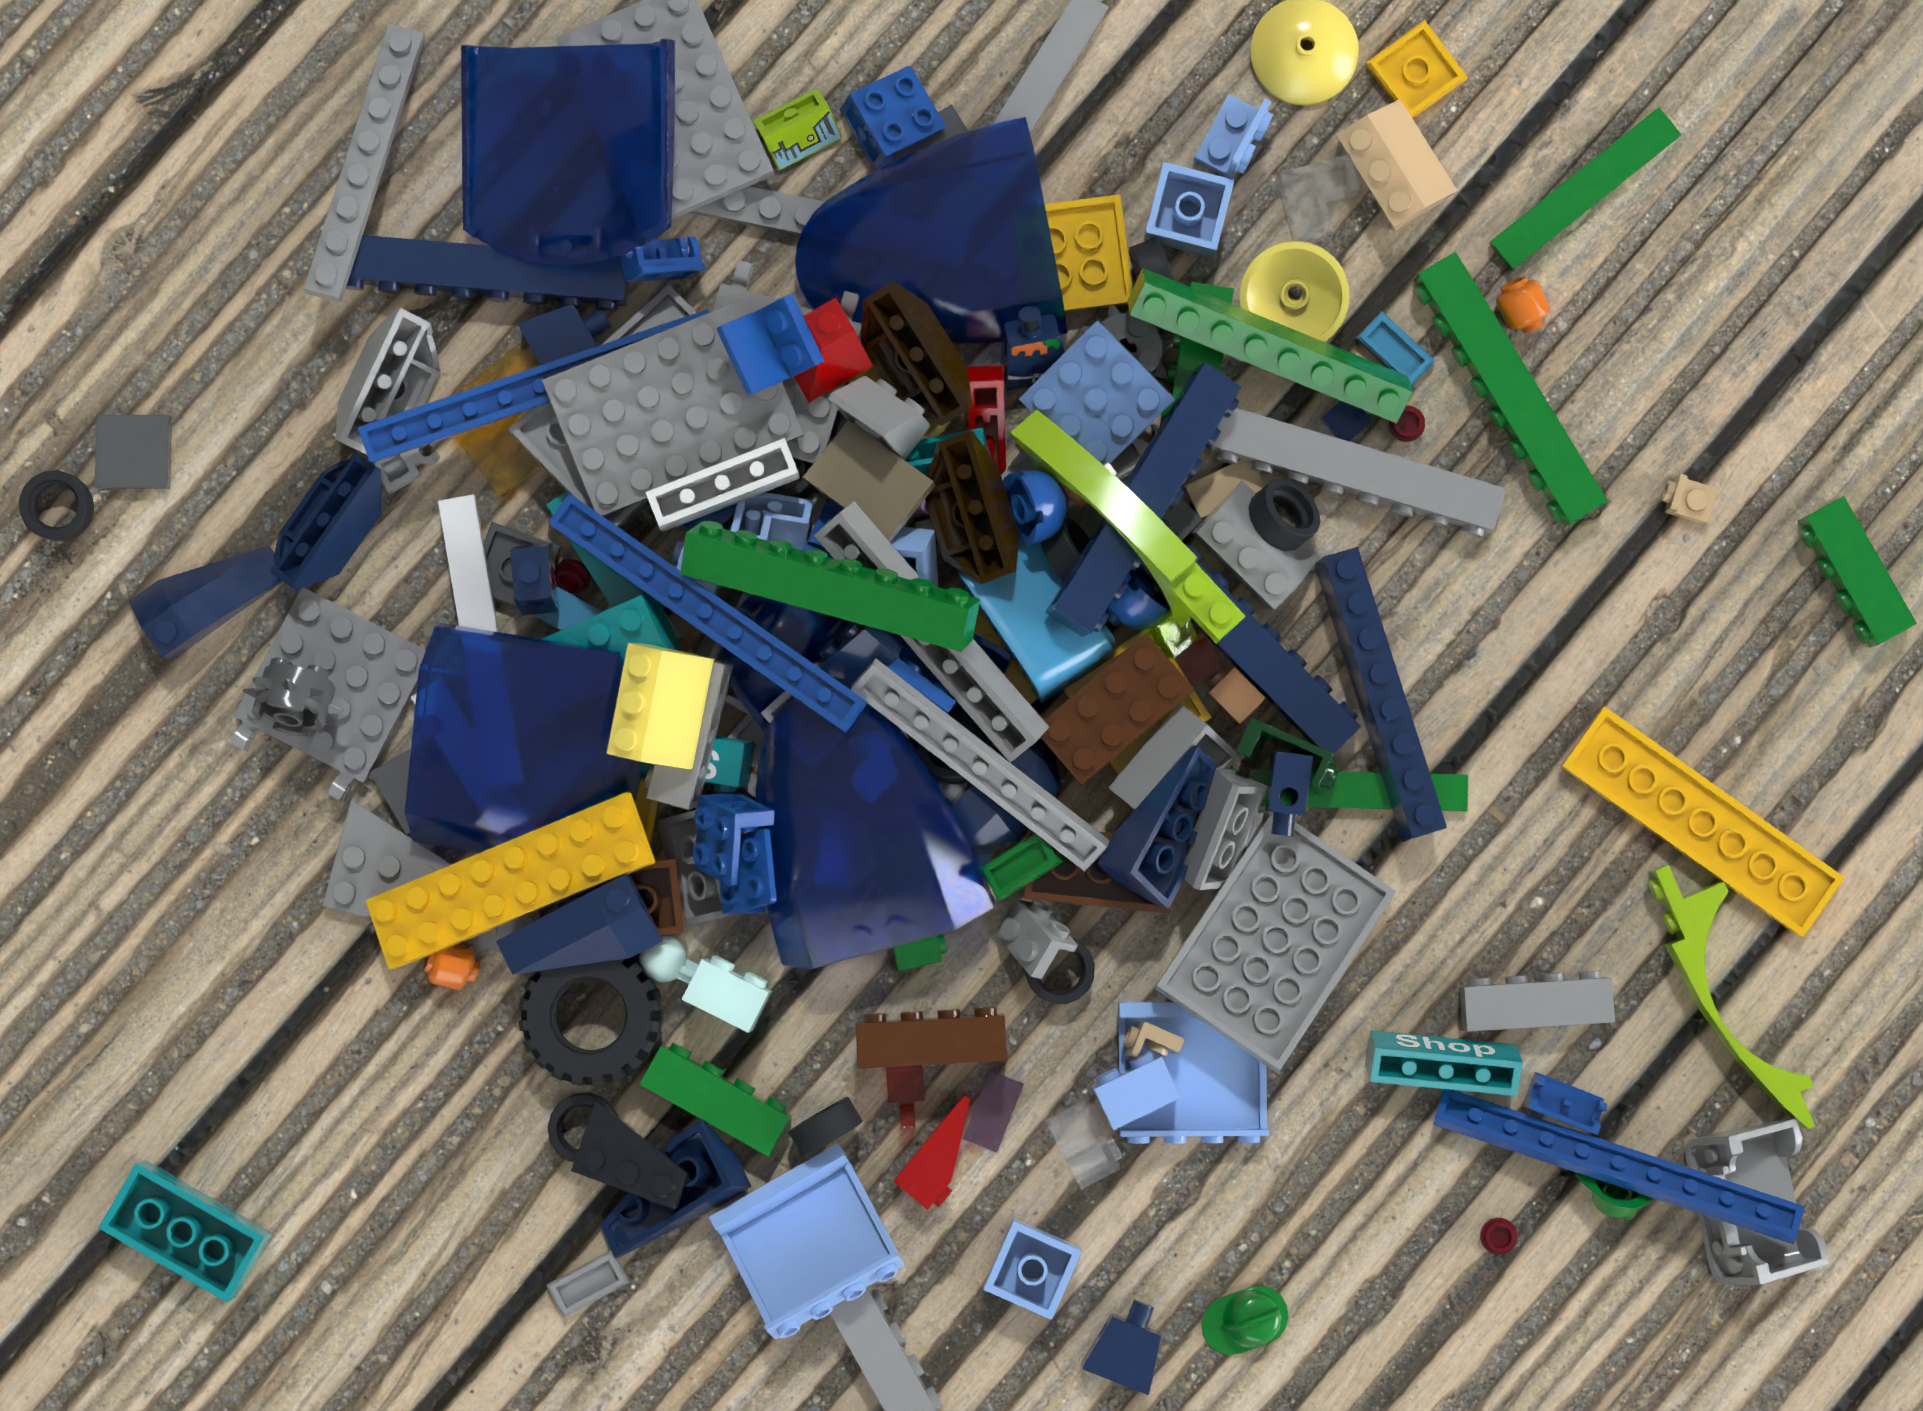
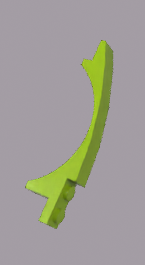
[1009,409,1246,644]
[1648,865,1815,1129]

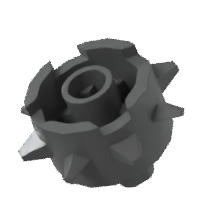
[1080,305,1173,380]
[243,657,344,736]

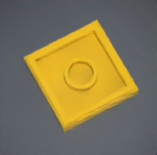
[1365,20,1468,119]

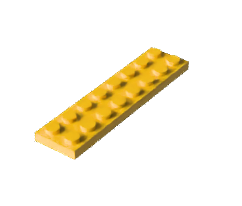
[1560,706,1845,938]
[365,792,656,970]

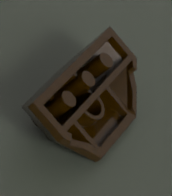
[861,281,973,426]
[925,430,1020,584]

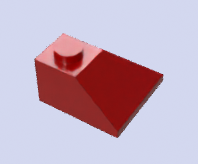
[794,298,873,403]

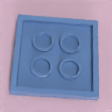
[1019,320,1175,465]

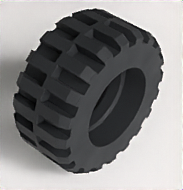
[518,957,663,1086]

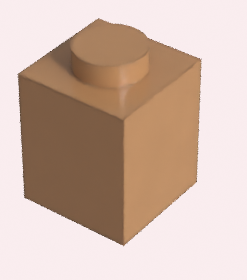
[1206,667,1266,726]

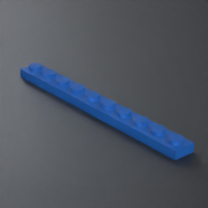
[357,309,709,464]
[548,493,867,733]
[1433,1089,1805,1245]

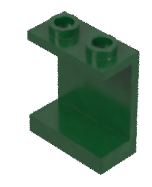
[1236,718,1339,796]

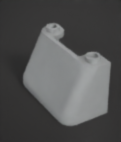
[1685,1118,1829,1285]

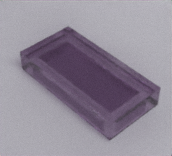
[963,1070,1024,1152]

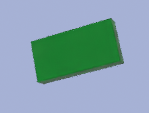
[981,833,1062,900]

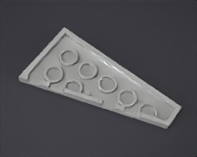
[322,799,533,952]

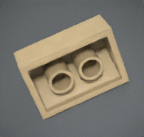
[1336,99,1458,231]

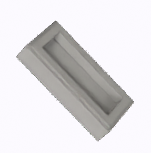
[547,1250,630,1318]

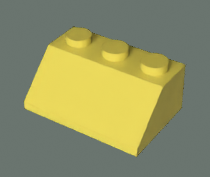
[607,643,714,769]

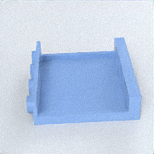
[1118,1002,1269,1144]
[709,1143,905,1339]

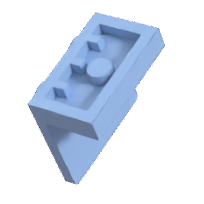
[1194,94,1273,179]

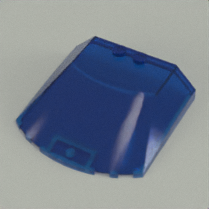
[461,38,675,265]
[405,623,643,853]

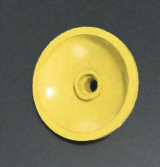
[1250,0,1359,106]
[1239,241,1350,342]

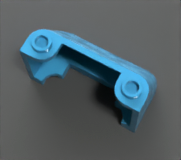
[957,541,1116,704]

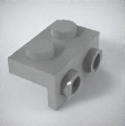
[996,899,1078,979]

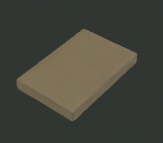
[803,420,936,542]

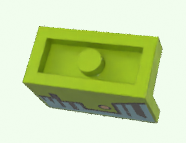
[753,88,842,170]

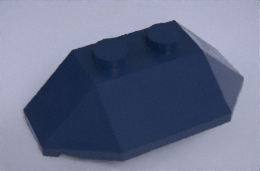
[270,452,381,590]
[935,738,1062,848]

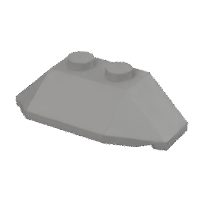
[335,307,441,455]

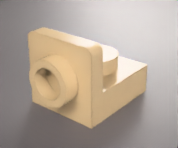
[1662,474,1719,525]
[1123,1021,1185,1059]

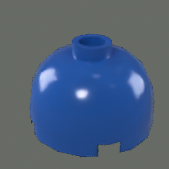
[1003,470,1069,545]
[1105,568,1171,630]

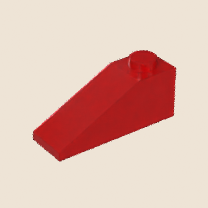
[967,365,1006,475]
[894,1094,970,1210]

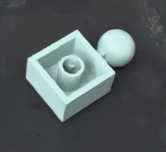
[639,935,772,1033]

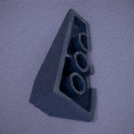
[129,546,283,660]
[1098,745,1217,909]
[496,874,663,975]
[600,1121,752,1258]

